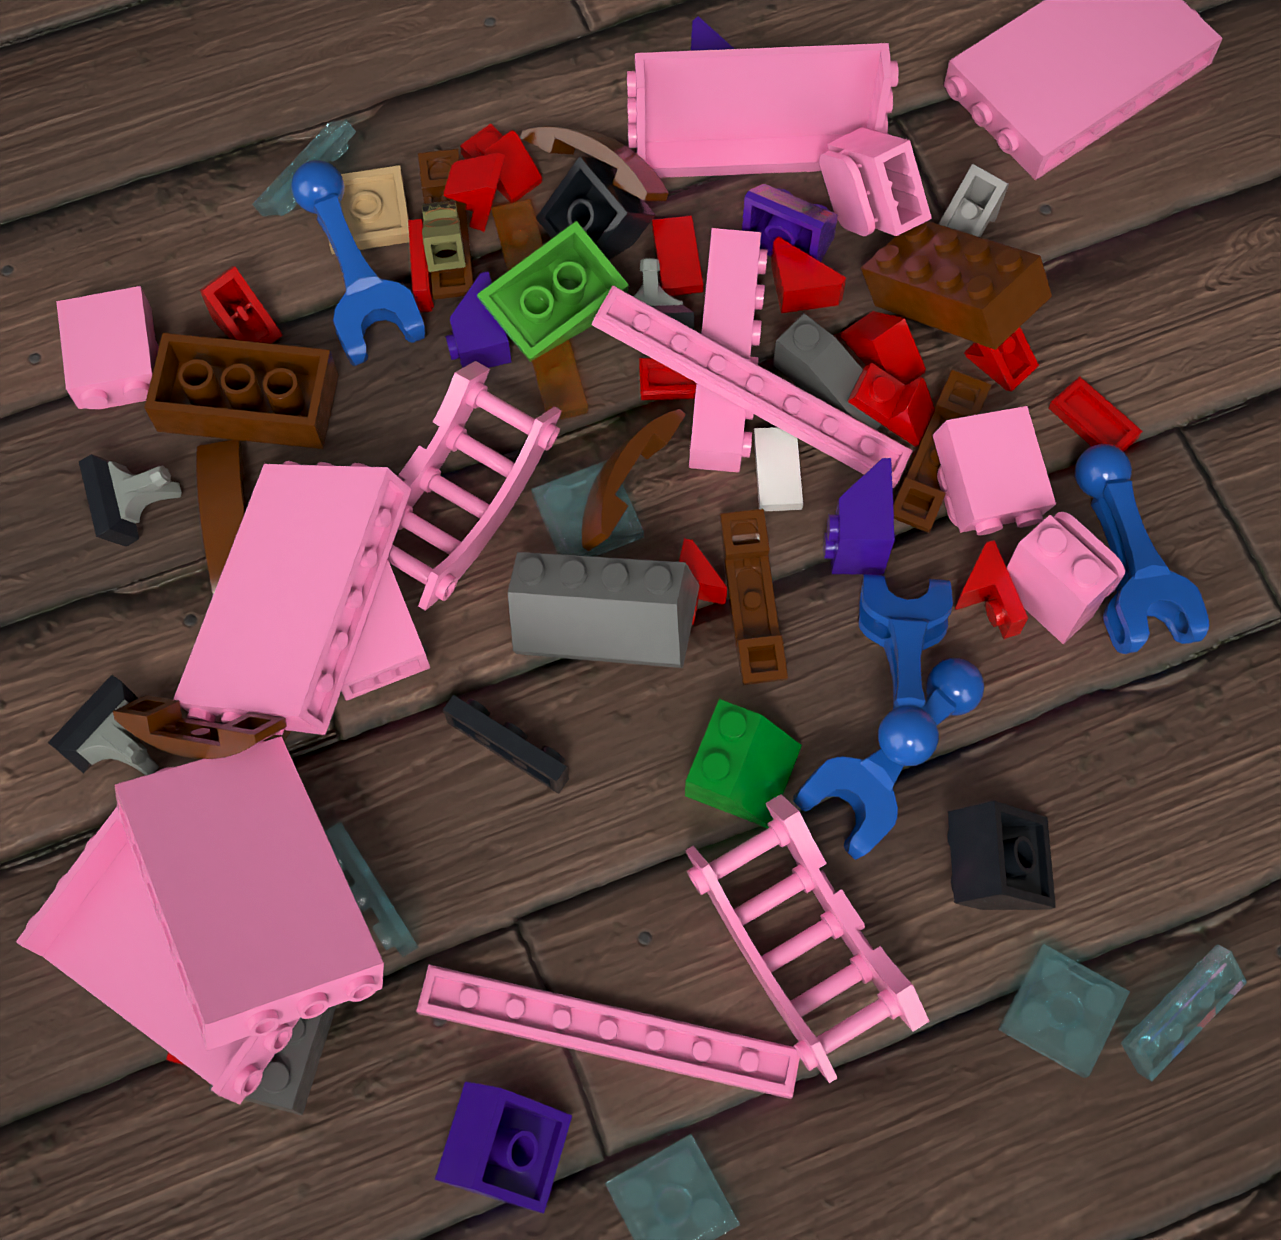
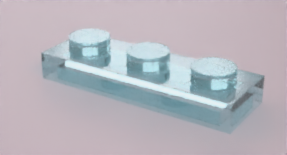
[252,120,356,216]
[325,822,419,957]
[1121,944,1247,1082]

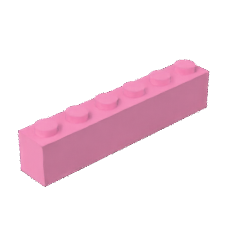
[689,228,768,473]

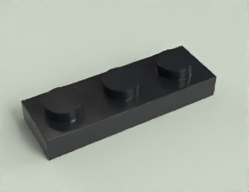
[443,695,569,794]

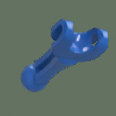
[291,160,425,366]
[1075,444,1209,654]
[858,574,953,766]
[793,658,984,860]

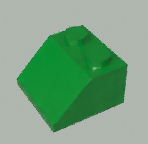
[685,699,802,828]

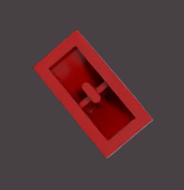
[771,236,847,313]
[200,266,283,344]
[840,311,926,385]

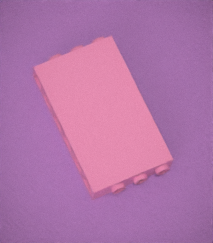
[944,0,1223,180]
[627,43,898,178]
[173,461,412,735]
[115,736,384,1051]
[16,807,300,1104]

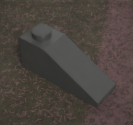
[773,314,883,431]

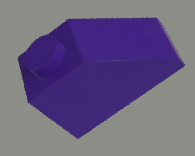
[445,271,512,368]

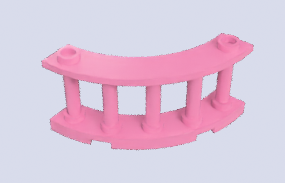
[387,361,562,611]
[685,794,929,1083]

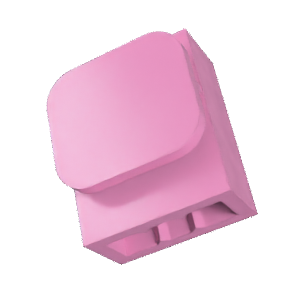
[819,127,932,236]
[56,286,159,410]
[932,406,1056,535]
[1007,512,1125,644]
[341,560,430,701]

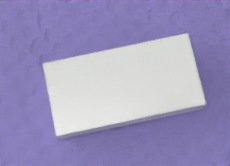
[753,427,803,511]

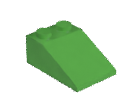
[477,221,629,362]

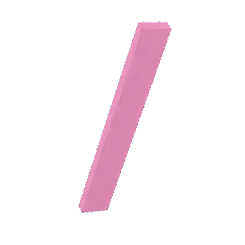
[591,286,912,488]
[416,965,800,1099]

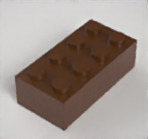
[861,221,1052,350]
[144,333,338,449]

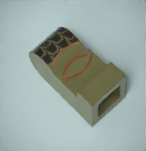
[422,200,466,272]

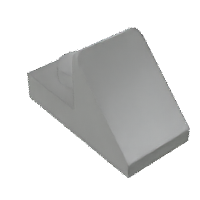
[939,164,1009,237]

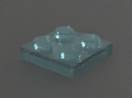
[531,460,644,557]
[998,944,1130,1078]
[605,1134,740,1240]

